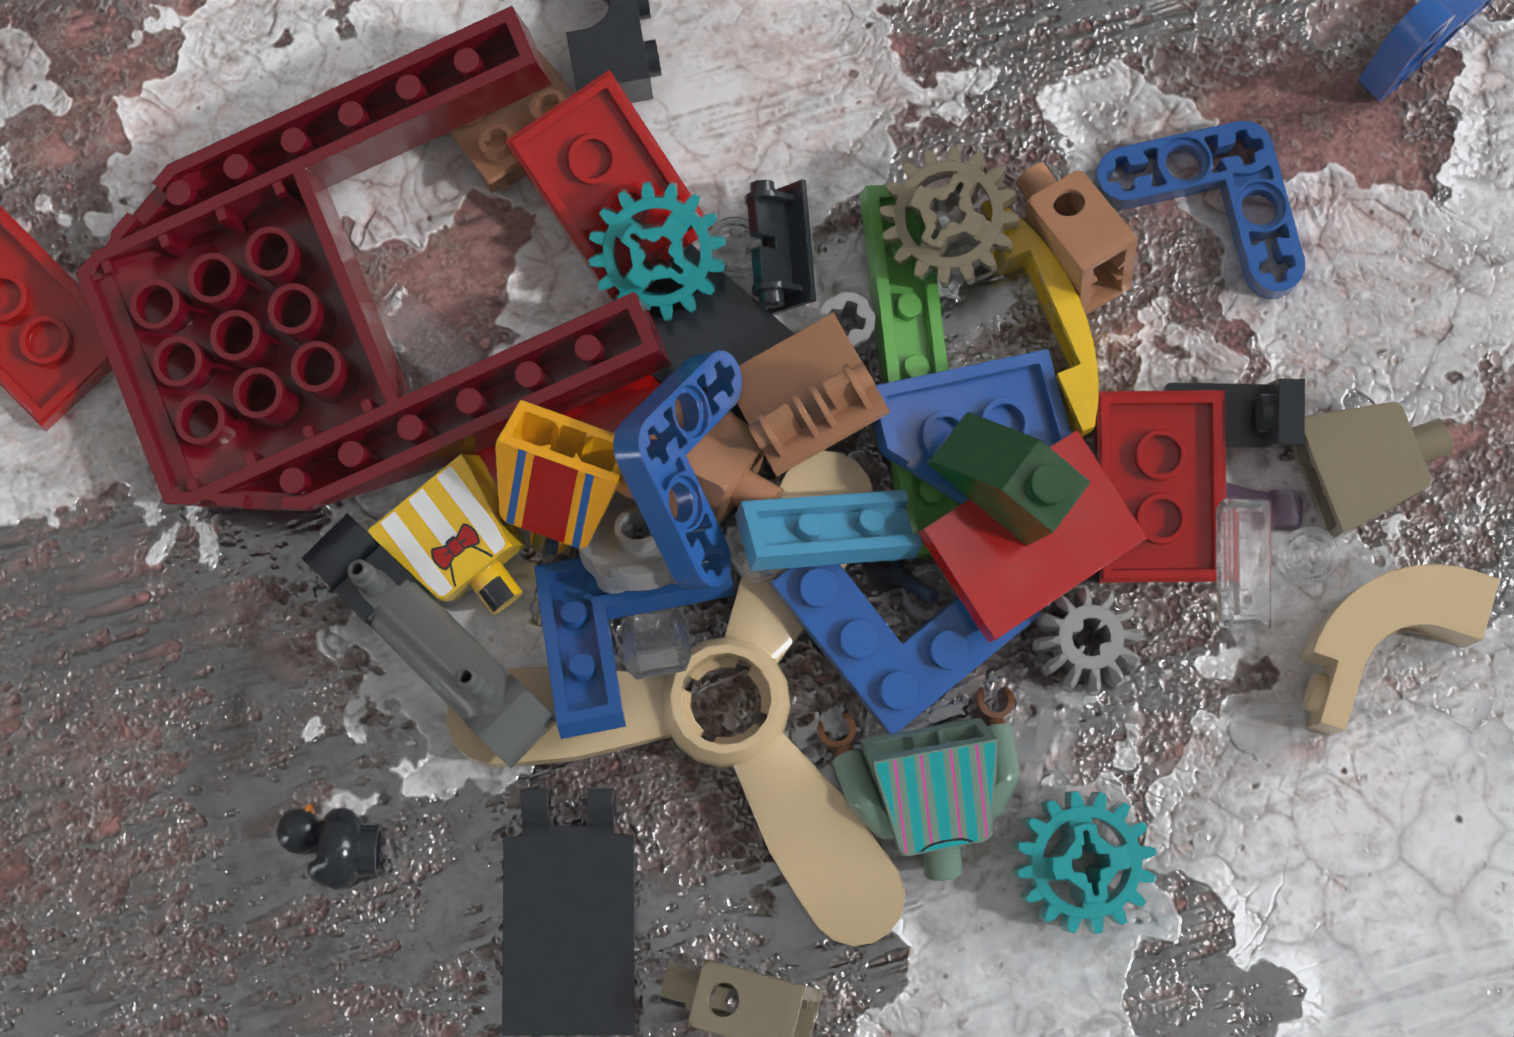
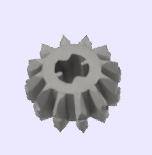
[1032,585,1144,697]

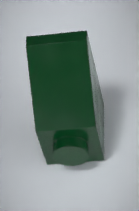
[927,412,1091,546]

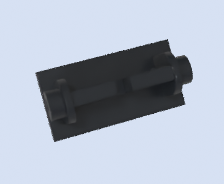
[744,179,816,315]

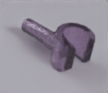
[1226,482,1303,531]

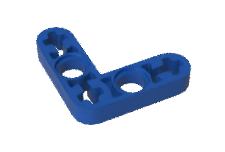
[1358,0,1493,102]
[1093,121,1305,299]
[613,350,742,590]

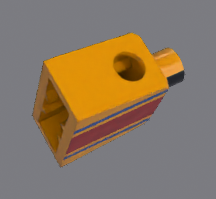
[495,400,623,555]

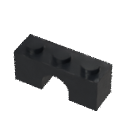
[566,0,662,103]

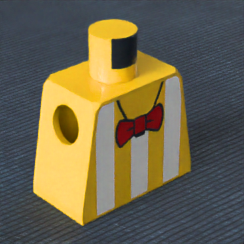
[368,454,526,615]

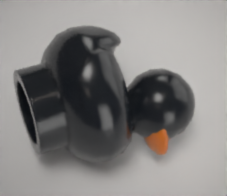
[277,803,382,890]

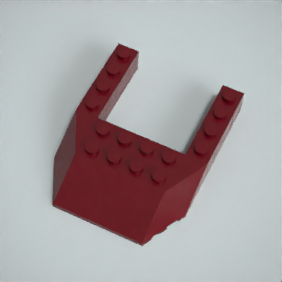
[76,6,672,511]

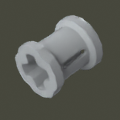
[818,291,875,358]

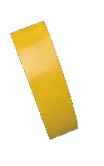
[979,200,1099,441]

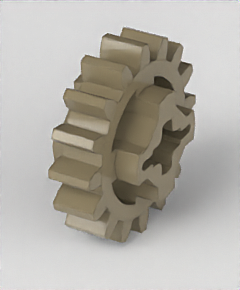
[880,146,1020,288]

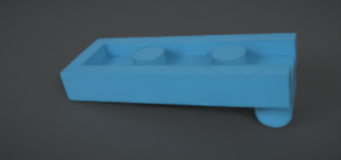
[735,490,923,571]

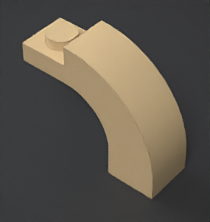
[1299,564,1500,736]

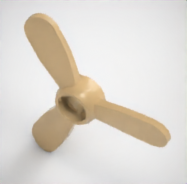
[447,450,906,946]

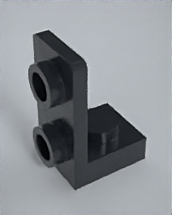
[1163,378,1305,449]

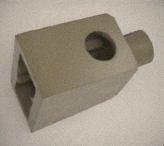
[1292,402,1453,543]
[660,959,823,1037]

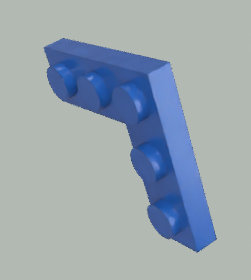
[534,557,735,739]
[768,564,1041,734]

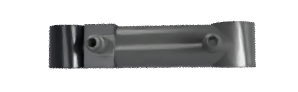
[301,513,557,768]

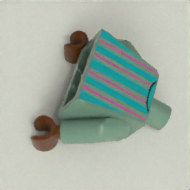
[817,687,1020,881]

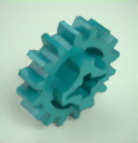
[588,181,726,321]
[1011,791,1157,934]

